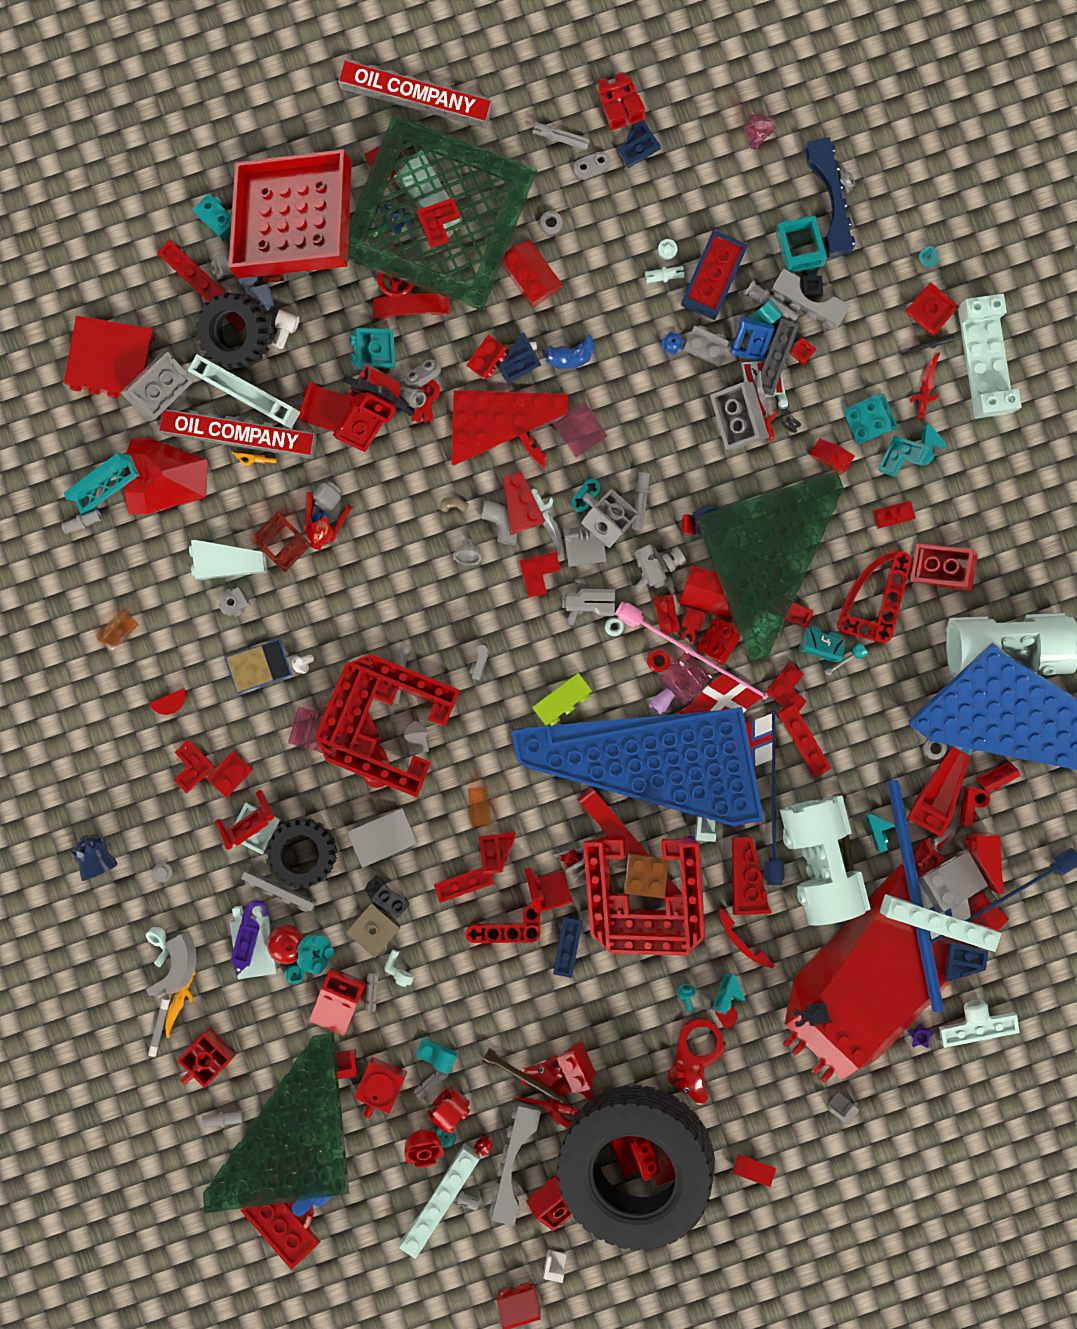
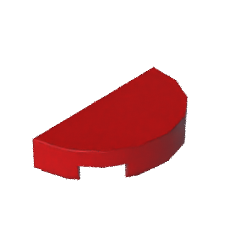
[149,688,187,715]

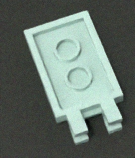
[230,905,277,979]

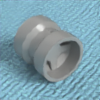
[660,547,687,572]

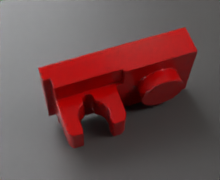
[873,501,916,529]
[976,761,1021,795]

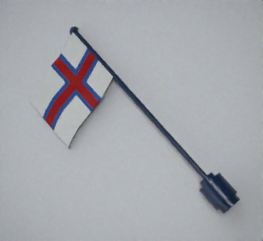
[745,710,784,885]

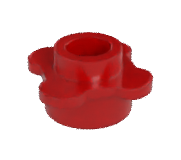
[560,849,583,868]
[474,1135,493,1156]

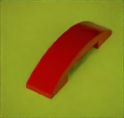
[373,293,450,319]
[717,907,775,968]

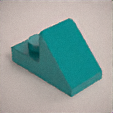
[920,424,947,466]
[864,813,895,852]
[712,974,745,1014]

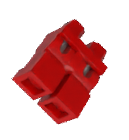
[598,72,645,131]

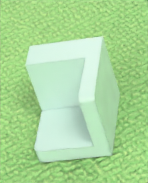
[694,816,716,842]

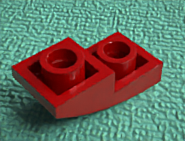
[519,431,548,469]
[732,1154,777,1187]

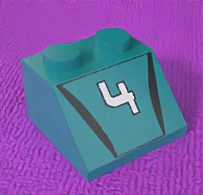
[798,626,845,662]

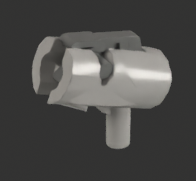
[634,545,667,592]

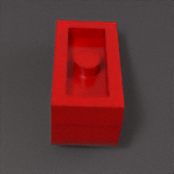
[959,786,991,827]

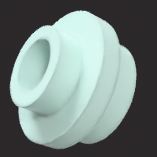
[605,617,624,636]

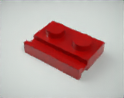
[207,751,254,798]

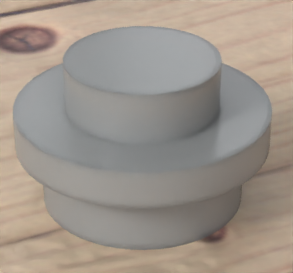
[153,863,173,882]

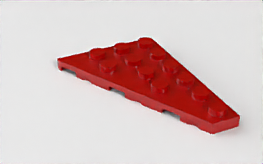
[451,390,568,466]

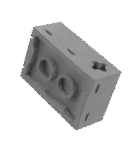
[120,352,194,421]

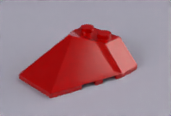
[124,438,208,515]

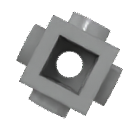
[218,587,251,617]

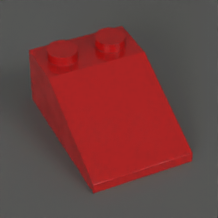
[910,544,978,591]
[964,832,1004,894]

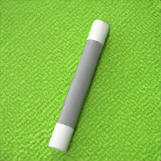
[148,998,170,1057]

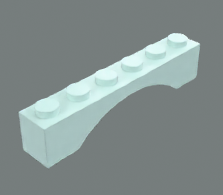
[188,354,300,429]
[879,894,1002,952]
[399,1143,480,1259]

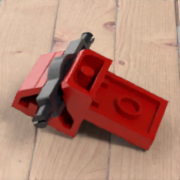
[333,363,415,452]

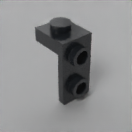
[364,875,409,918]

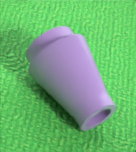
[649,687,676,715]

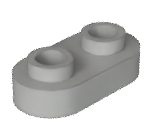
[574,151,610,180]
[404,360,441,389]

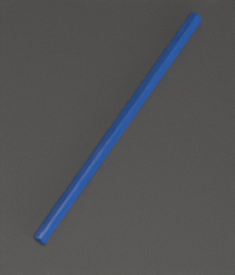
[887,780,944,1012]

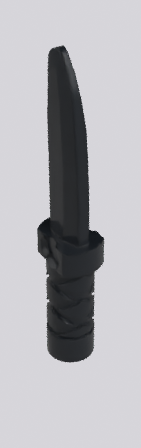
[900,334,955,355]

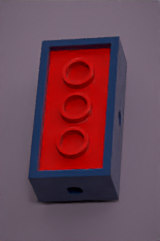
[680,230,748,320]

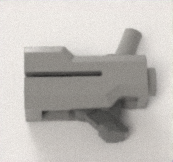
[562,579,615,626]

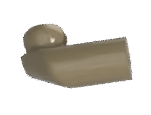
[439,496,469,512]

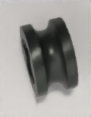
[782,416,801,433]

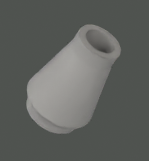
[399,387,426,408]

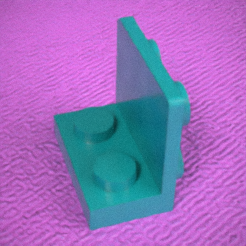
[844,394,899,445]

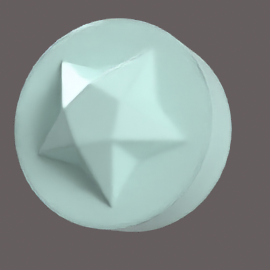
[658,239,677,260]

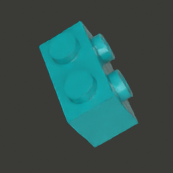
[192,193,232,241]

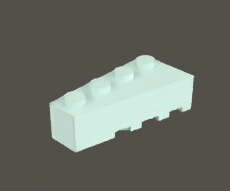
[394,150,462,238]

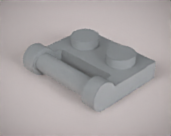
[470,645,489,681]

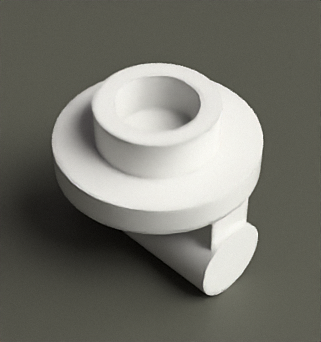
[292,655,314,673]

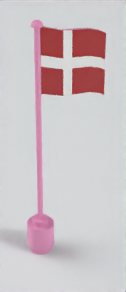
[615,601,768,714]

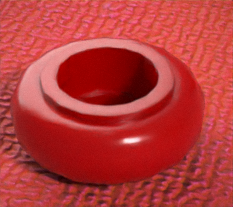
[647,649,670,673]

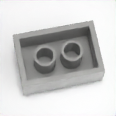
[710,382,769,450]

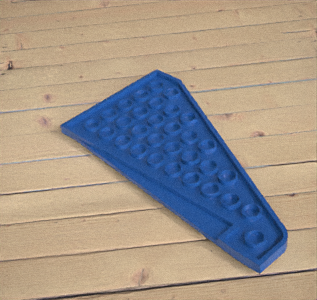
[908,642,1077,770]
[511,707,764,826]

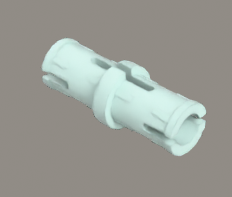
[645,266,684,284]

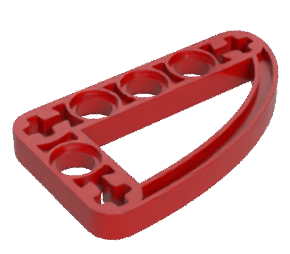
[837,551,911,643]

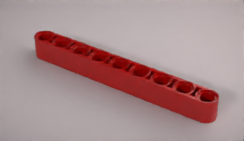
[577,787,682,902]

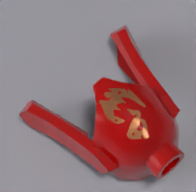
[303,492,353,551]

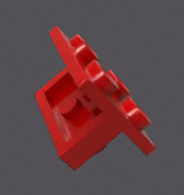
[696,617,743,666]

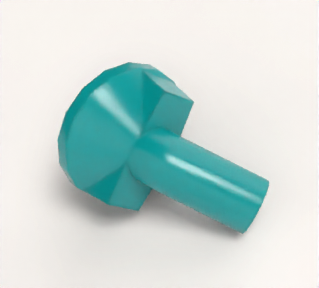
[677,984,696,1012]

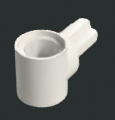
[273,310,299,349]

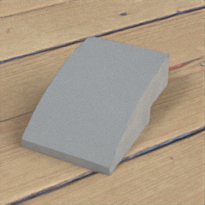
[347,808,417,868]

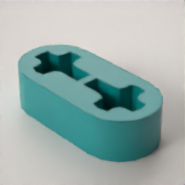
[572,479,600,512]

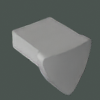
[404,721,429,754]

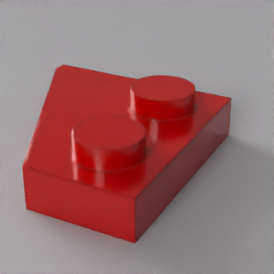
[479,832,516,875]

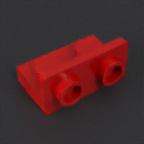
[466,334,508,380]

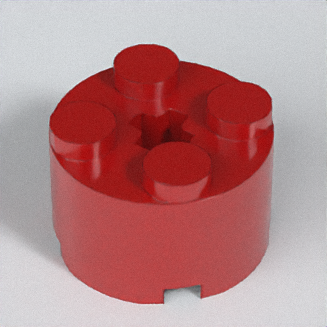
[426,1085,470,1134]

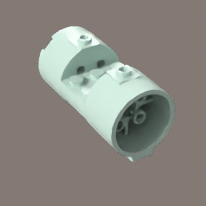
[946,613,1077,678]
[780,796,871,925]

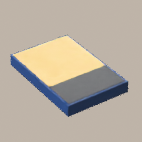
[225,639,292,693]

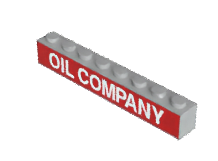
[338,60,492,129]
[159,407,317,459]

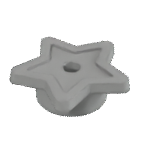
[840,169,855,193]

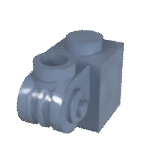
[239,276,275,309]

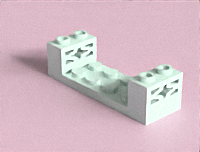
[958,294,1022,419]

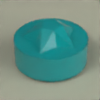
[919,246,940,267]
[284,964,305,984]
[437,1129,456,1148]

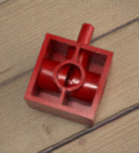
[177,1027,237,1088]
[354,1056,407,1118]

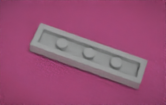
[241,870,317,912]

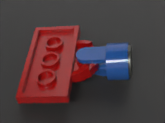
[240,1172,335,1270]

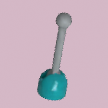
[825,642,869,675]

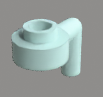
[146,927,170,967]
[384,949,414,987]

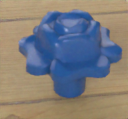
[661,331,684,355]

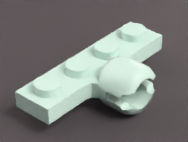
[939,1000,1020,1048]

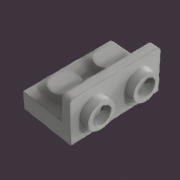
[683,325,729,366]

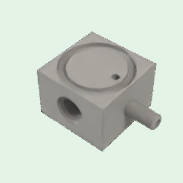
[581,489,640,548]

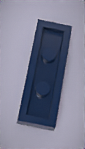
[553,916,583,978]

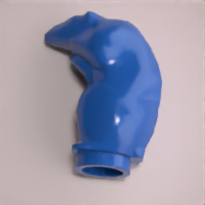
[546,335,594,369]

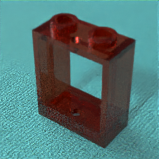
[251,511,312,572]

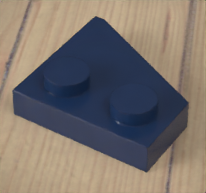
[618,120,661,168]
[499,332,541,383]
[944,943,988,982]

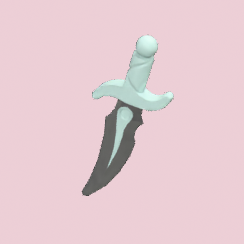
[531,489,561,556]

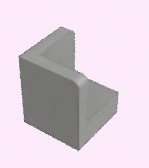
[826,1092,859,1125]

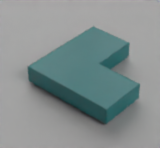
[877,436,929,477]

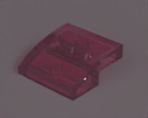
[553,403,607,457]
[658,651,712,705]
[288,706,324,753]

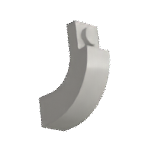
[146,933,197,997]

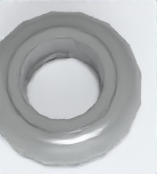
[539,211,563,235]
[923,739,947,760]

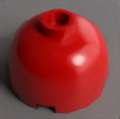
[266,925,304,964]
[404,1129,444,1168]

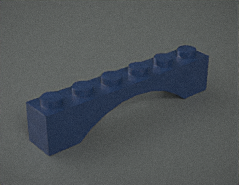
[804,137,855,259]

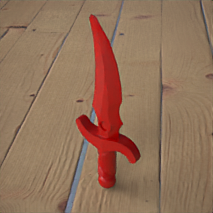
[910,352,940,421]
[512,1098,579,1115]

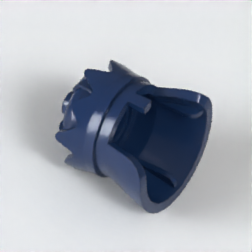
[70,835,118,881]

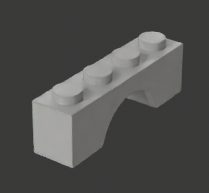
[770,268,850,330]

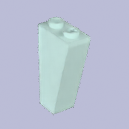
[189,540,267,580]

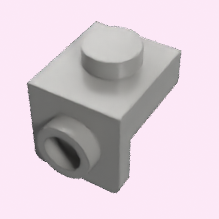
[211,253,234,280]

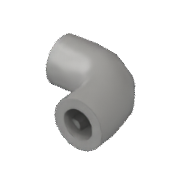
[482,501,517,545]

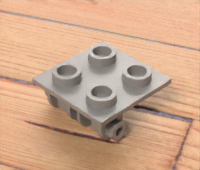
[563,526,607,567]

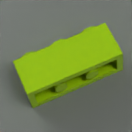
[532,673,592,726]

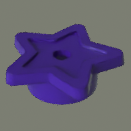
[908,1023,933,1048]

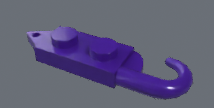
[230,900,268,976]

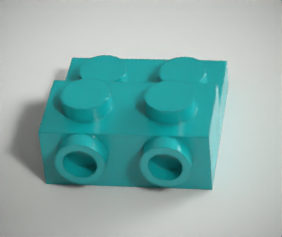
[349,328,396,370]

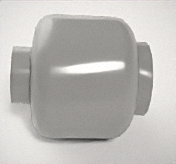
[313,482,341,511]

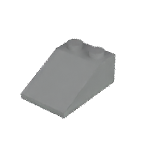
[918,851,988,913]

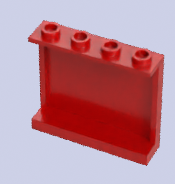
[64,316,156,400]

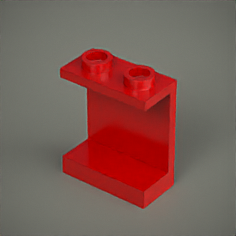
[297,382,352,432]
[610,1136,661,1181]

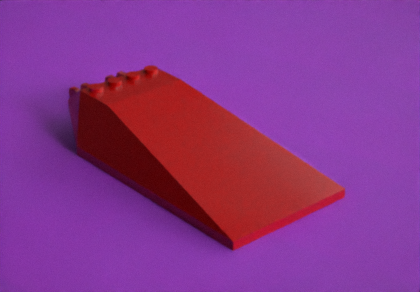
[783,839,1009,1082]

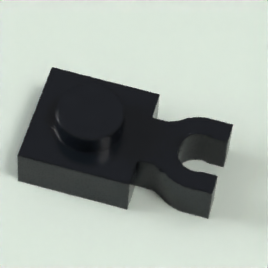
[802,267,823,297]
[792,1001,830,1027]

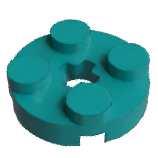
[296,934,334,974]

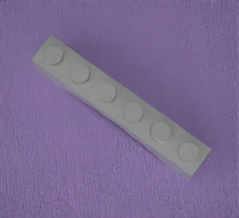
[489,1101,541,1226]

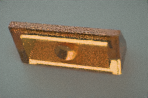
[96,609,139,652]
[468,786,491,827]

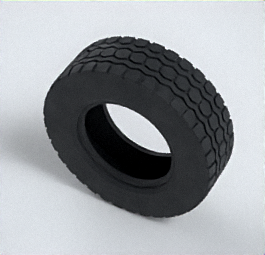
[557,1085,715,1250]

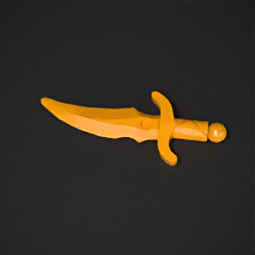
[165,971,195,1038]

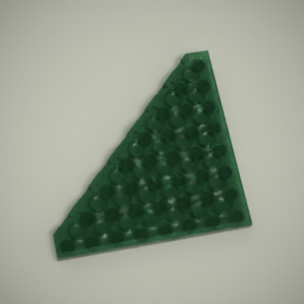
[696,471,844,663]
[203,1033,350,1214]

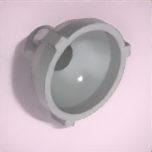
[453,539,481,565]

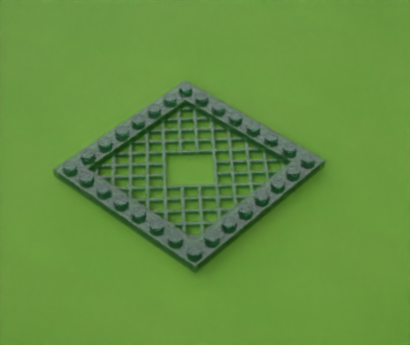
[348,115,537,311]

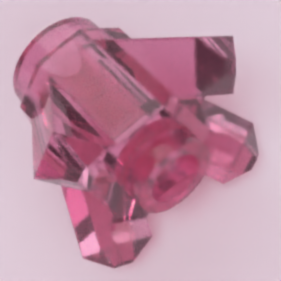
[743,112,776,149]

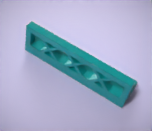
[63,453,139,515]

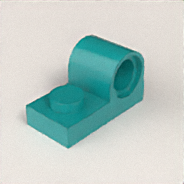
[746,299,783,335]
[415,1037,458,1074]

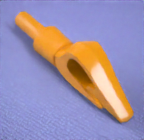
[232,452,277,466]

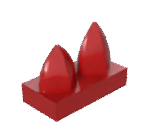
[653,594,680,635]

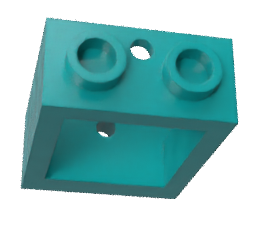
[776,216,827,273]

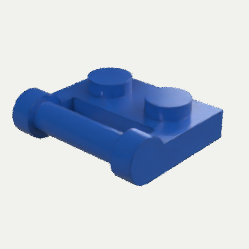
[729,317,774,361]

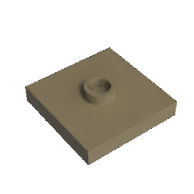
[346,903,400,958]

